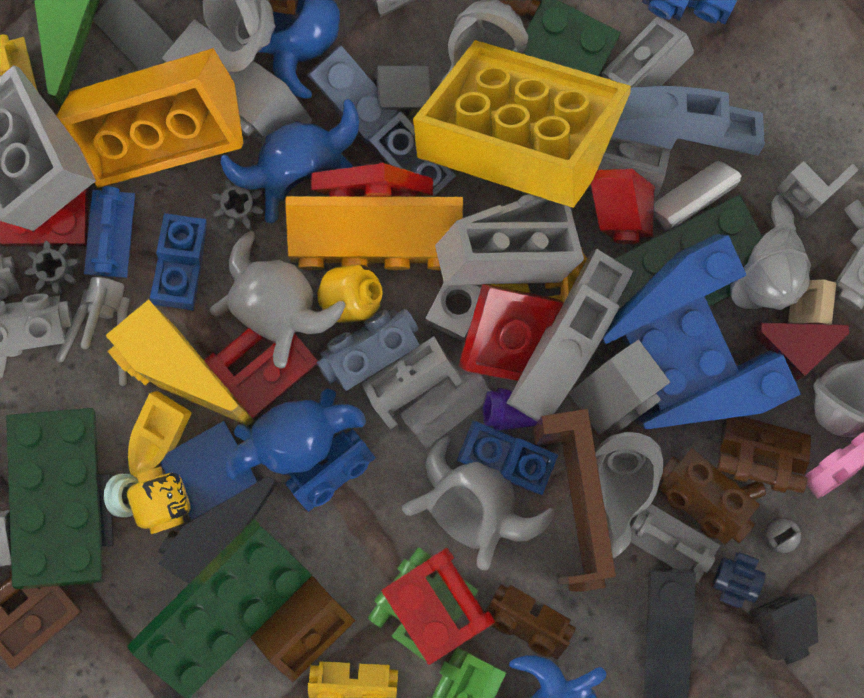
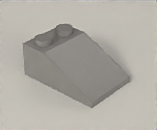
[0,65,96,231]

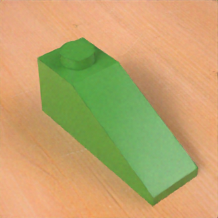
[35,0,100,106]

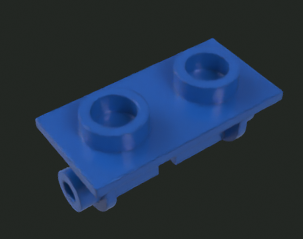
[84,186,135,278]
[285,429,375,512]

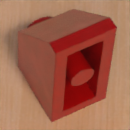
[591,169,655,244]

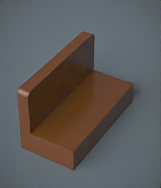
[250,575,356,682]

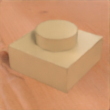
[788,279,836,325]

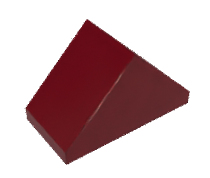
[755,323,849,380]

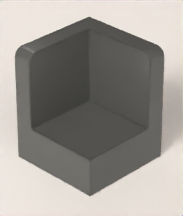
[371,66,430,120]

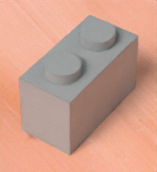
[568,339,670,435]

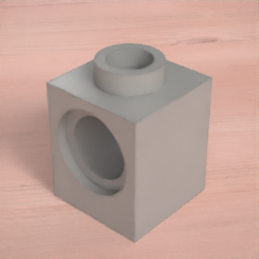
[425,283,482,343]

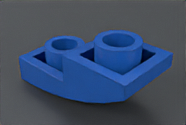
[642,0,737,24]
[150,213,207,311]
[456,421,558,495]

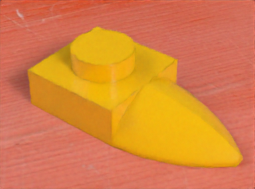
[128,391,192,478]

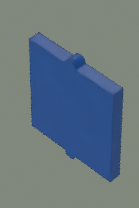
[160,421,258,520]

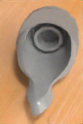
[203,0,276,72]
[439,0,529,85]
[730,194,811,310]
[813,359,864,437]
[595,432,663,558]

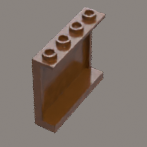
[533,409,616,592]

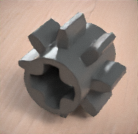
[212,180,265,233]
[25,241,81,296]

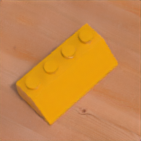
[56,48,243,188]
[286,196,463,271]

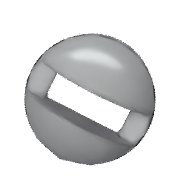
[764,518,801,553]

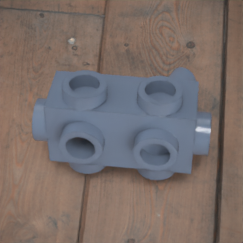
[316,308,419,391]

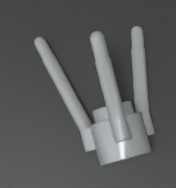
[56,277,130,386]

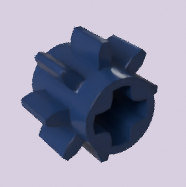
[712,552,766,608]

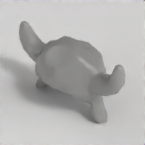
[210,231,345,368]
[402,435,555,570]

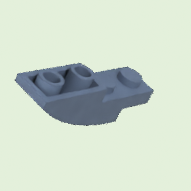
[307,46,456,197]
[612,86,765,155]

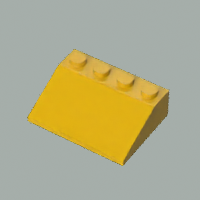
[413,40,631,208]
[106,299,255,426]

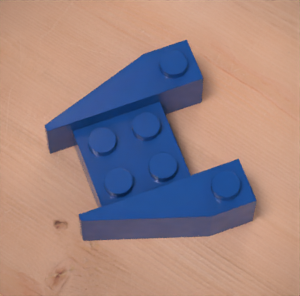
[600,234,801,429]

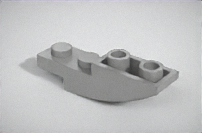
[507,249,633,422]

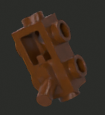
[658,448,766,545]

